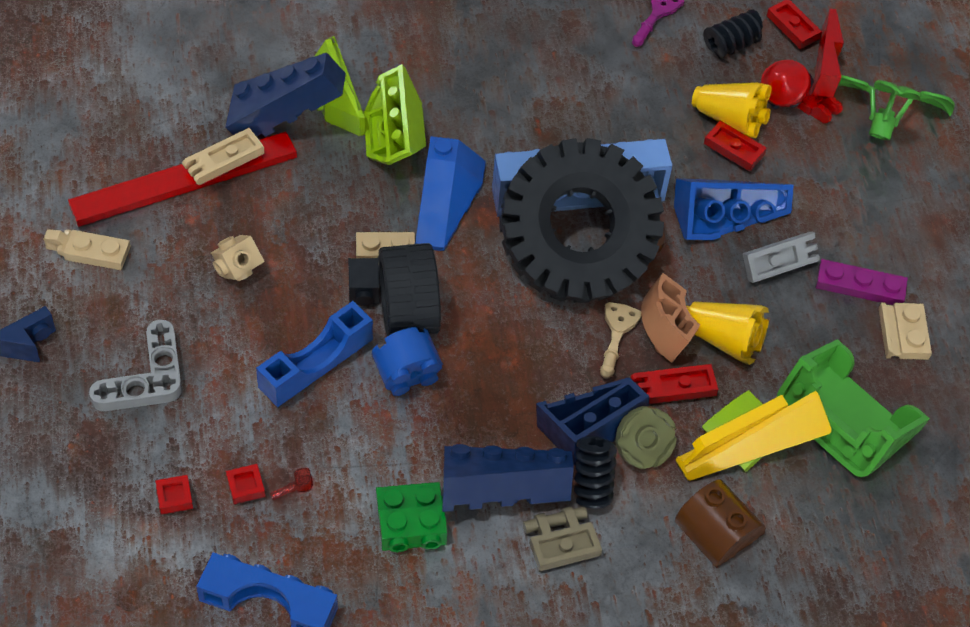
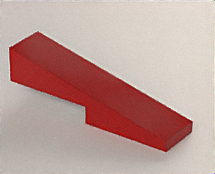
[812,8,844,98]

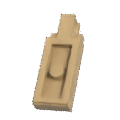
[44,229,131,270]

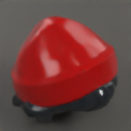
[761,60,814,109]

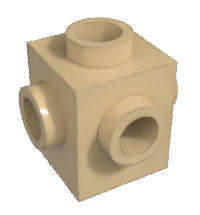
[211,235,265,281]

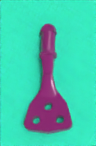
[632,0,684,47]

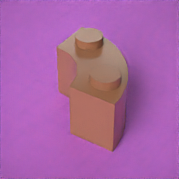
[641,273,700,363]

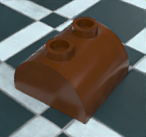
[674,479,766,568]

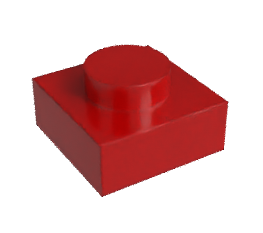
[226,464,265,504]
[155,475,193,514]

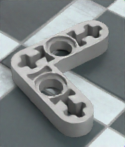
[89,320,182,411]

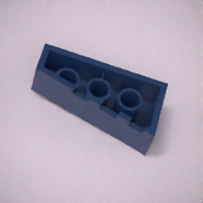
[225,52,346,137]
[442,444,574,512]

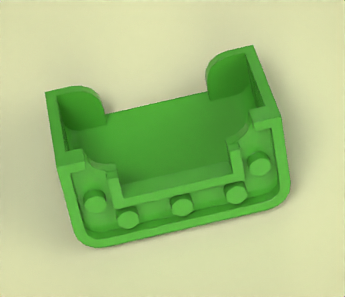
[777,339,930,477]

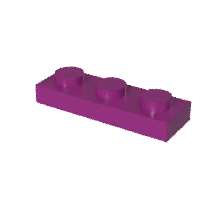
[815,259,908,305]

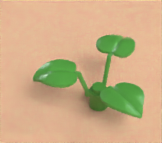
[838,75,955,140]

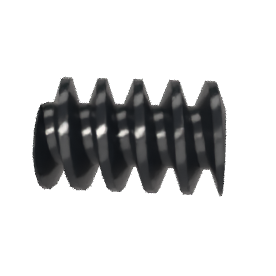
[703,9,763,58]
[574,436,617,509]

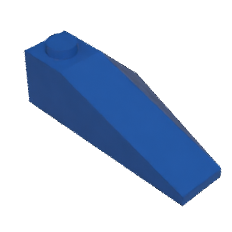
[415,136,486,251]
[674,178,794,240]

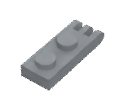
[742,231,820,283]

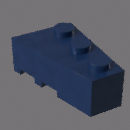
[536,377,649,465]

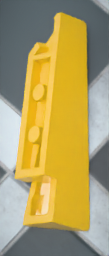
[675,391,831,481]

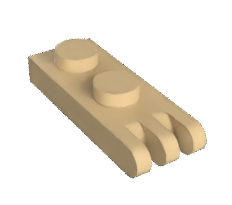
[182,128,265,185]

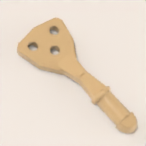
[600,302,641,379]

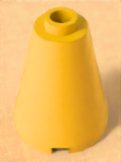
[686,301,769,365]

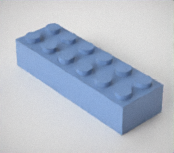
[492,139,672,217]

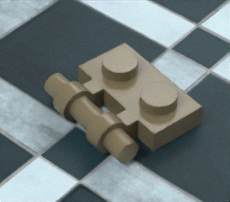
[523,506,602,572]

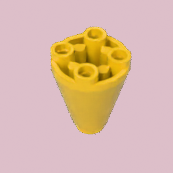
[692,82,772,139]

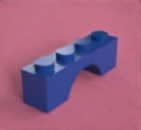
[256,301,373,408]
[196,552,338,627]

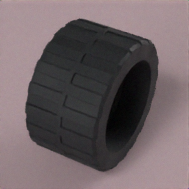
[378,243,441,336]

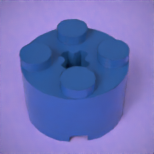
[371,327,443,396]

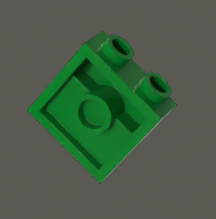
[376,482,447,553]

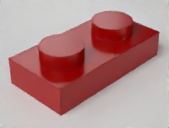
[766,0,822,49]
[703,120,767,171]

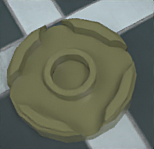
[615,406,677,469]

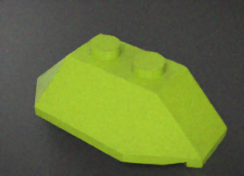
[314,36,365,136]
[364,64,426,165]

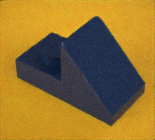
[0,306,56,362]

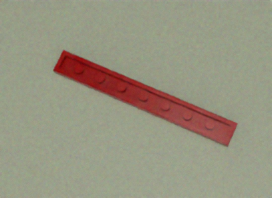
[68,131,297,227]

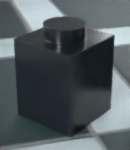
[348,258,379,306]

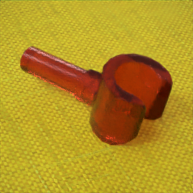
[270,468,313,500]

